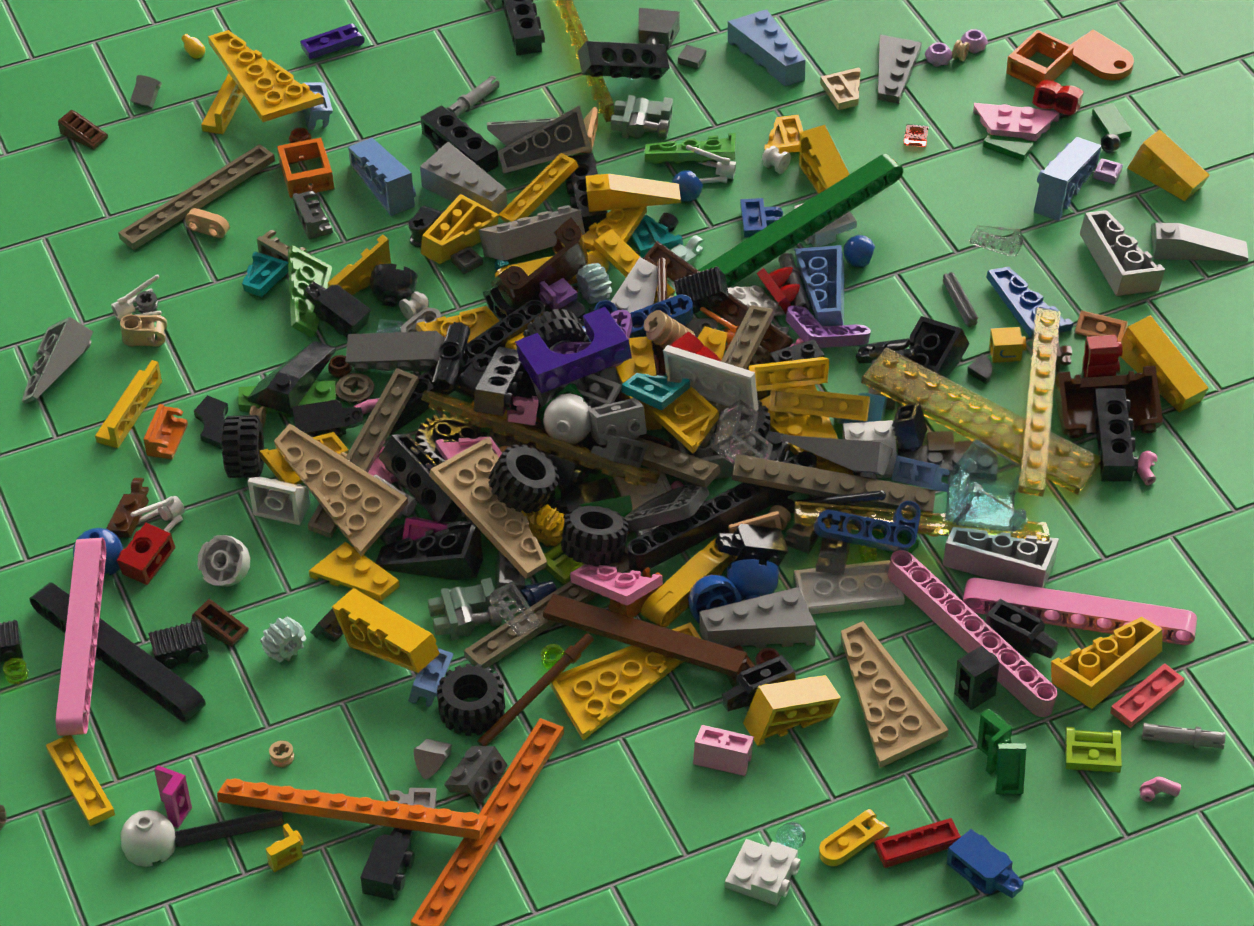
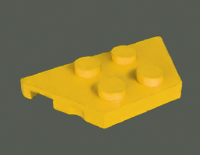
[638,385,719,453]

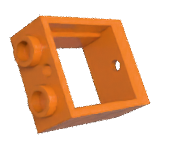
[1006,30,1074,87]
[277,138,334,198]

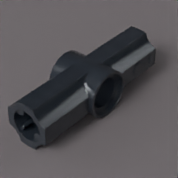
[432,322,470,392]

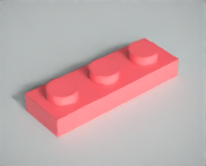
[1110,663,1185,728]

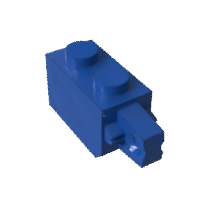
[947,829,1024,898]

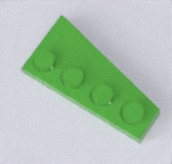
[645,133,736,164]
[288,245,332,338]
[238,380,336,417]

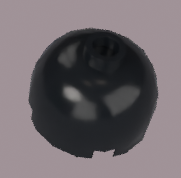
[370,264,418,307]

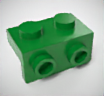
[977,709,1012,774]

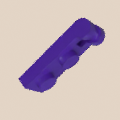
[300,24,365,60]

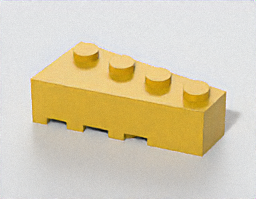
[1120,315,1208,412]
[616,337,662,430]
[332,588,440,673]
[1051,617,1162,709]

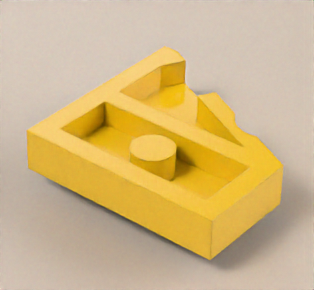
[764,115,803,154]

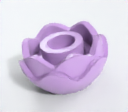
[961,29,988,54]
[925,42,952,67]

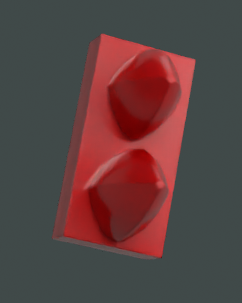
[756,267,800,314]

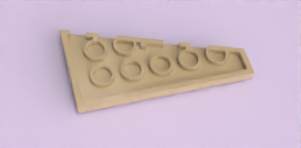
[274,424,408,557]
[429,437,547,579]
[841,621,949,768]

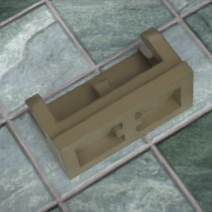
[257,230,307,262]

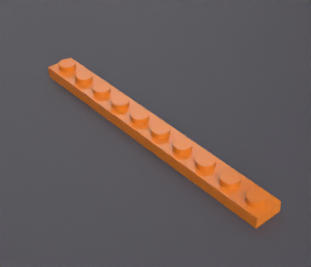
[410,718,564,926]
[217,779,488,840]

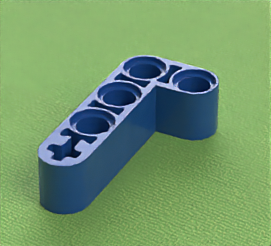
[595,294,693,338]
[814,501,921,552]

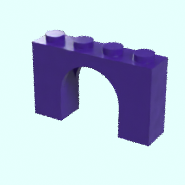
[515,307,632,394]

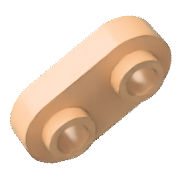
[185,208,230,238]

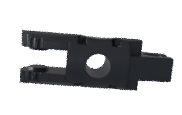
[855,338,917,363]

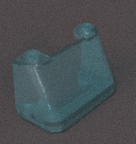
[946,439,1027,533]

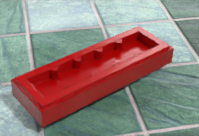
[874,818,961,868]

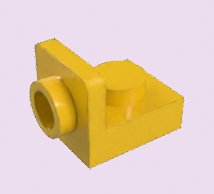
[266,823,304,872]

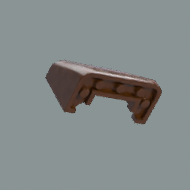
[490,217,588,310]
[1052,366,1163,439]

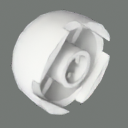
[543,394,591,445]
[197,535,250,587]
[120,810,177,867]

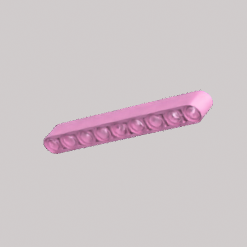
[56,538,106,736]
[887,550,1058,717]
[963,578,1197,645]

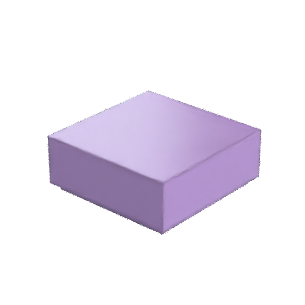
[1093,158,1123,184]

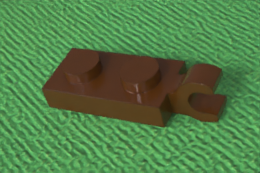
[106,478,149,538]

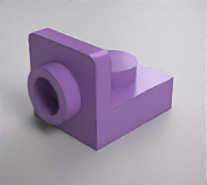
[539,278,577,310]

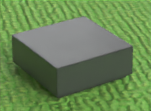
[678,45,706,69]
[451,246,483,274]

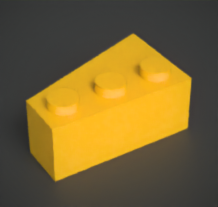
[799,125,850,194]
[1127,129,1209,201]
[421,194,499,264]

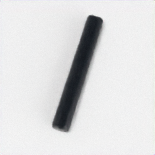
[175,810,284,847]

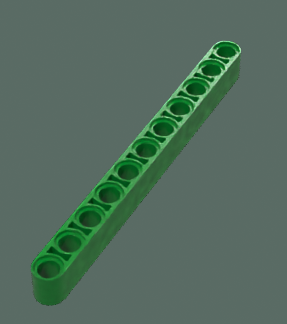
[698,154,903,288]

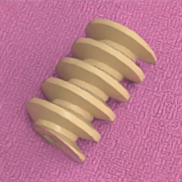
[644,310,695,349]

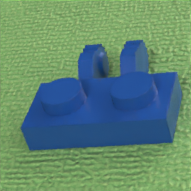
[740,198,783,237]

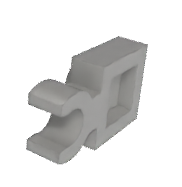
[389,788,437,809]

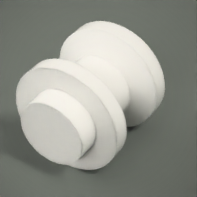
[762,146,791,174]
[399,291,429,320]

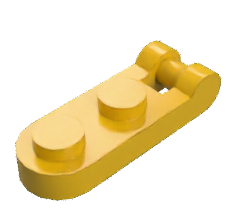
[819,809,890,866]

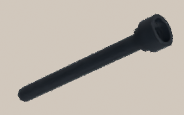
[773,490,886,514]

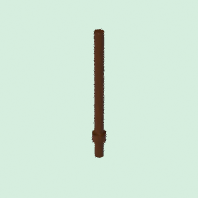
[656,258,667,375]
[477,633,594,746]

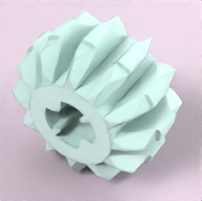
[576,263,612,304]
[260,616,307,662]

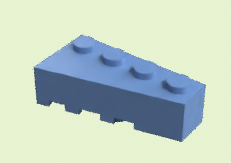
[728,9,806,86]

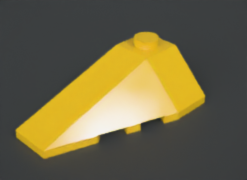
[585,174,681,212]

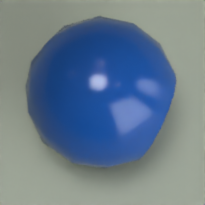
[672,170,703,202]
[844,235,875,267]

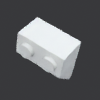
[842,420,897,478]
[248,477,311,525]

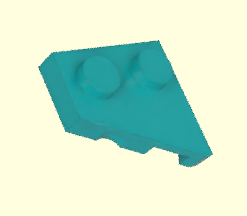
[631,215,683,258]
[242,252,289,297]
[622,373,690,410]

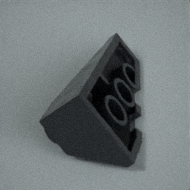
[897,316,970,407]
[248,341,336,415]
[375,520,483,580]

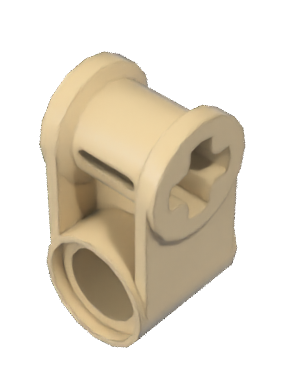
[120,315,167,347]

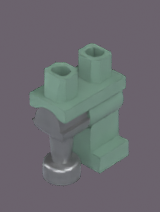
[611,95,673,139]
[428,578,502,641]

